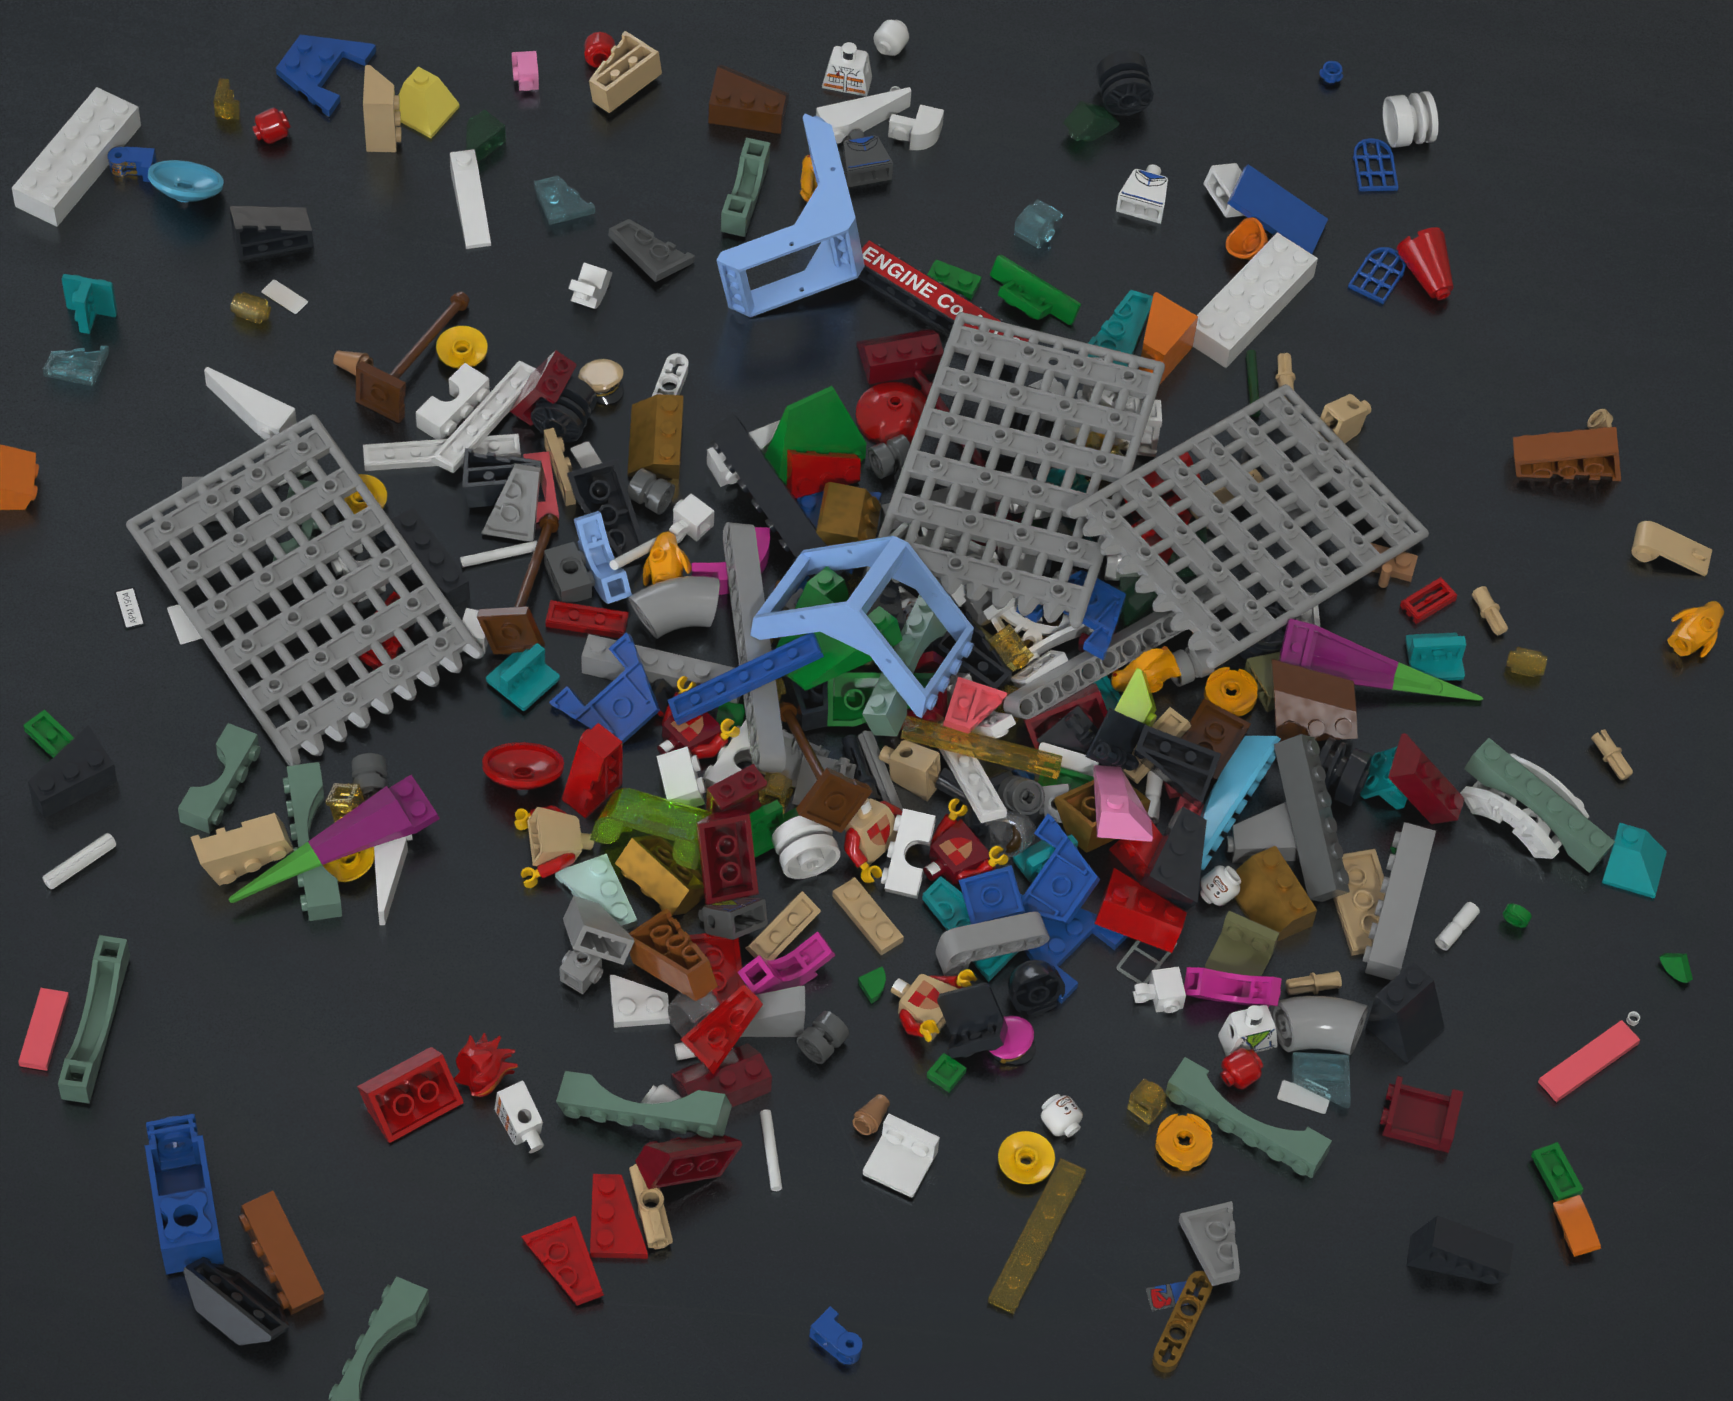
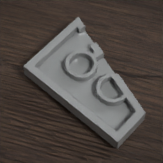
[481,464,541,542]
[1179,1201,1240,1286]

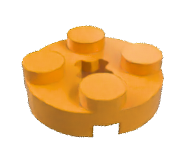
[1204,667,1258,717]
[1155,1113,1213,1171]

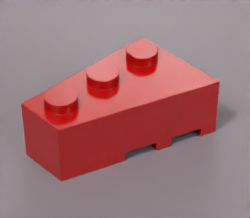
[1094,868,1187,953]

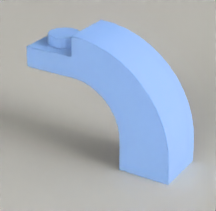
[574,511,632,604]

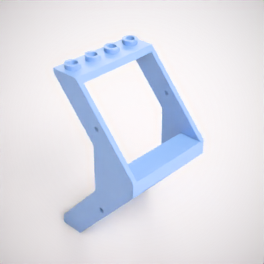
[716,114,865,317]
[750,536,974,718]

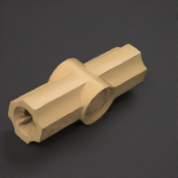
[629,1164,673,1250]

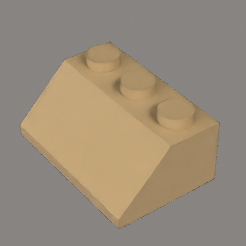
[363,65,402,152]

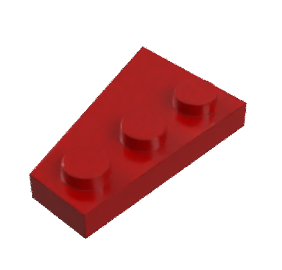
[590,1174,648,1259]

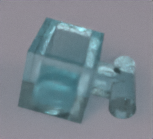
[1014,199,1063,249]

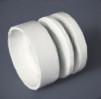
[1383,91,1438,148]

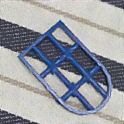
[1353,138,1399,191]
[1348,247,1406,304]

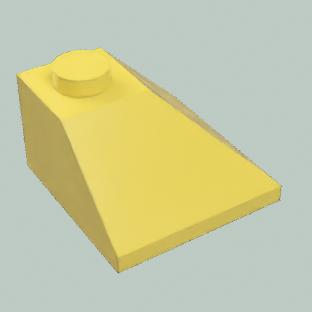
[396,67,460,139]

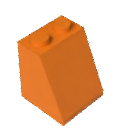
[1139,292,1198,384]
[0,444,39,510]

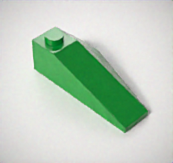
[827,671,935,726]

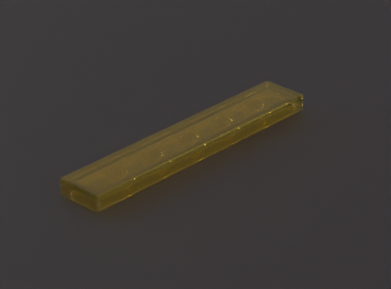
[900,716,1063,779]
[988,1158,1086,1314]

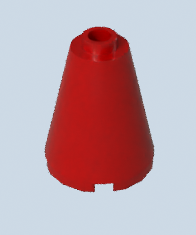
[1396,227,1454,300]

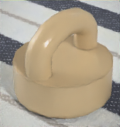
[1587,409,1613,429]

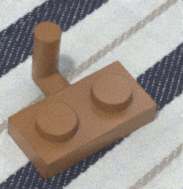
[1370,543,1418,588]

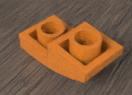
[1553,1195,1601,1257]

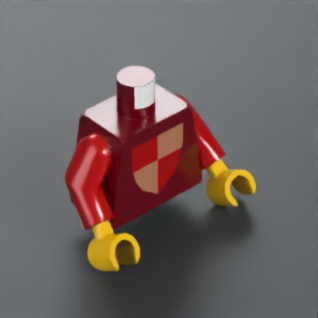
[657,676,740,759]
[923,798,1008,885]

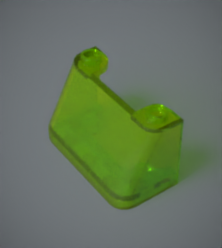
[590,788,712,870]

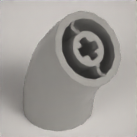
[628,576,720,639]
[1271,996,1369,1055]

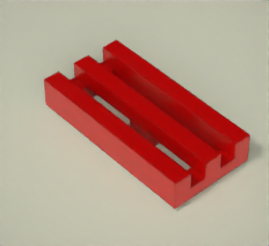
[1400,577,1457,624]

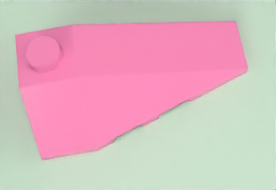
[1093,765,1153,842]

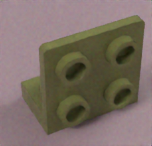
[1204,911,1280,976]

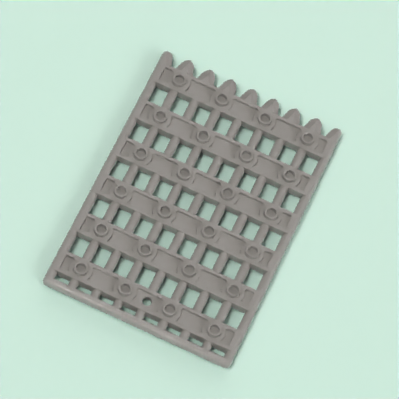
[866,312,1165,628]
[1066,384,1429,669]
[126,414,484,766]

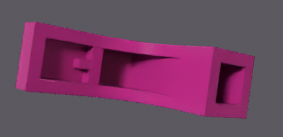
[691,527,770,595]
[738,931,836,995]
[1184,967,1282,1007]

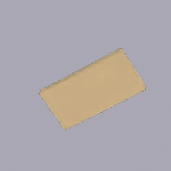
[1333,849,1385,956]

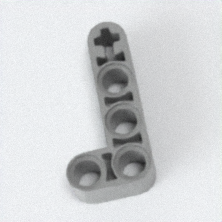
[935,911,1050,976]

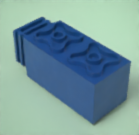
[145,1114,224,1274]

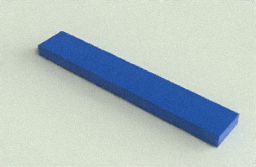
[668,633,824,725]

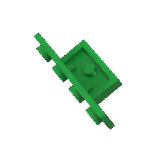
[990,254,1081,325]
[750,800,800,857]

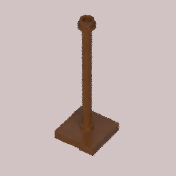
[355,292,470,423]
[477,514,559,654]
[779,702,873,833]

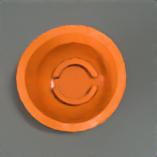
[1226,217,1268,260]

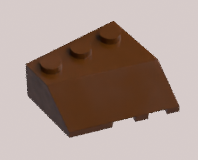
[708,64,789,134]
[1272,659,1358,742]

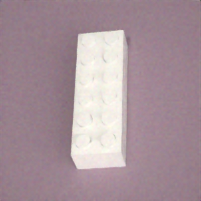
[12,87,141,227]
[1193,232,1318,368]

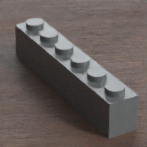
[1274,734,1350,902]

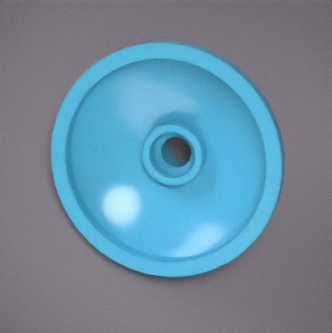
[148,160,224,202]

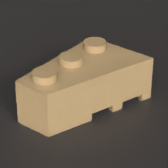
[589,31,662,113]
[190,813,294,886]

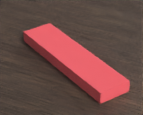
[1538,1020,1640,1102]

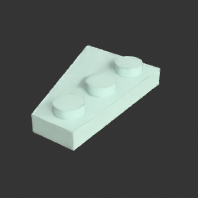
[555,854,638,930]

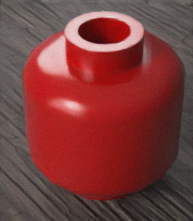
[584,32,616,68]
[252,107,291,144]
[1220,1048,1263,1089]

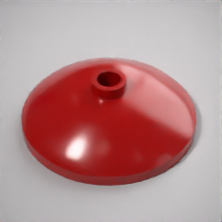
[856,382,927,444]
[482,742,564,790]

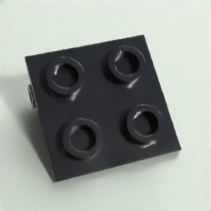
[1036,706,1099,767]
[1085,708,1146,771]

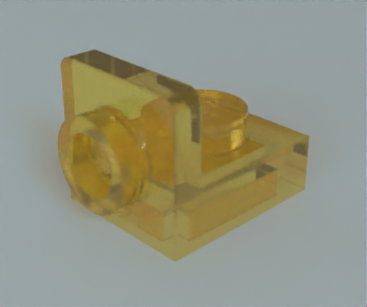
[214,78,240,120]

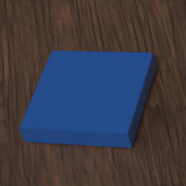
[959,865,1025,924]

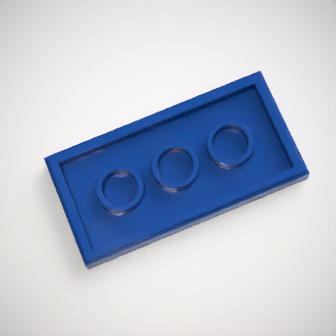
[1227,164,1328,254]

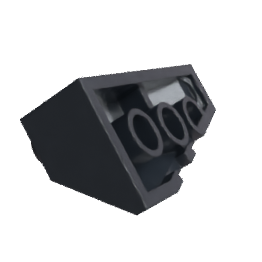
[567,459,649,563]

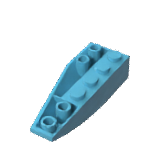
[1200,736,1281,871]

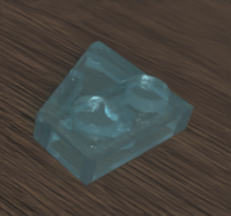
[1292,1052,1351,1108]

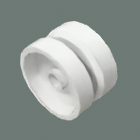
[772,816,840,879]

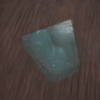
[534,175,595,225]
[43,345,109,386]

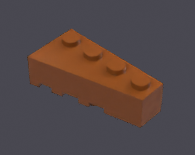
[1513,427,1621,481]
[629,908,718,1001]
[238,1191,324,1315]

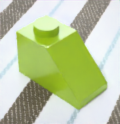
[1114,668,1157,727]

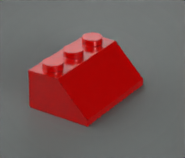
[357,1047,464,1143]

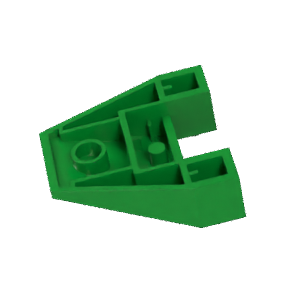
[765,386,867,486]
[776,567,903,691]

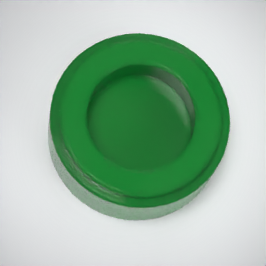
[1503,903,1532,928]

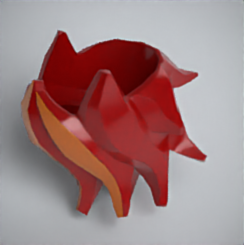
[454,1033,518,1097]

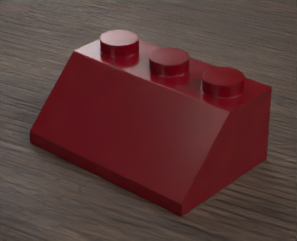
[857,329,944,384]
[1023,683,1108,753]
[1388,733,1464,824]
[696,808,759,905]
[671,1043,772,1107]
[635,1134,743,1190]

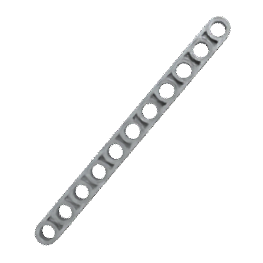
[723,522,786,773]
[1003,585,1225,719]

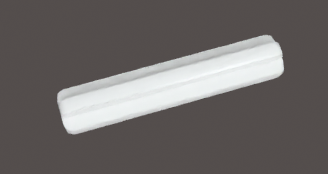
[43,833,116,889]

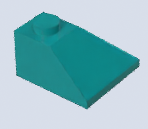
[1602,823,1667,899]

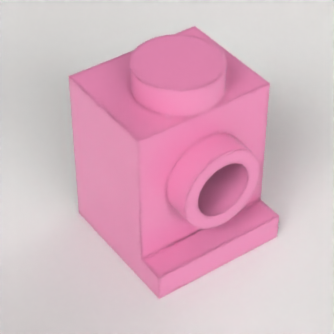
[512,51,539,91]

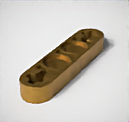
[1152,1271,1213,1373]

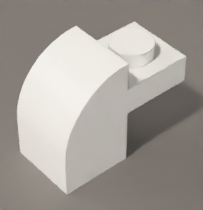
[888,105,944,150]
[569,263,612,309]

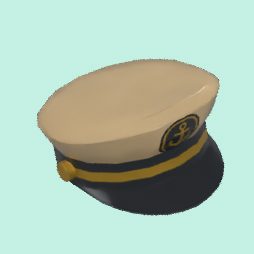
[578,359,624,404]

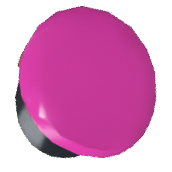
[989,1016,1036,1064]

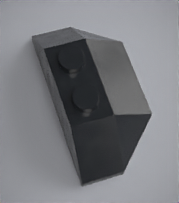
[183,1257,290,1345]

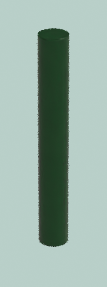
[1246,350,1261,417]

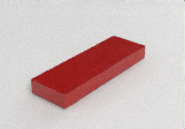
[545,600,629,638]

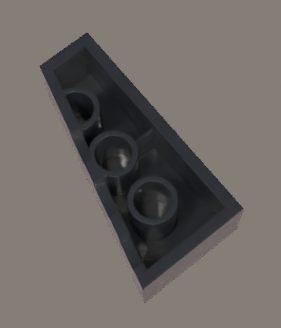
[372,508,470,607]
[773,637,828,731]

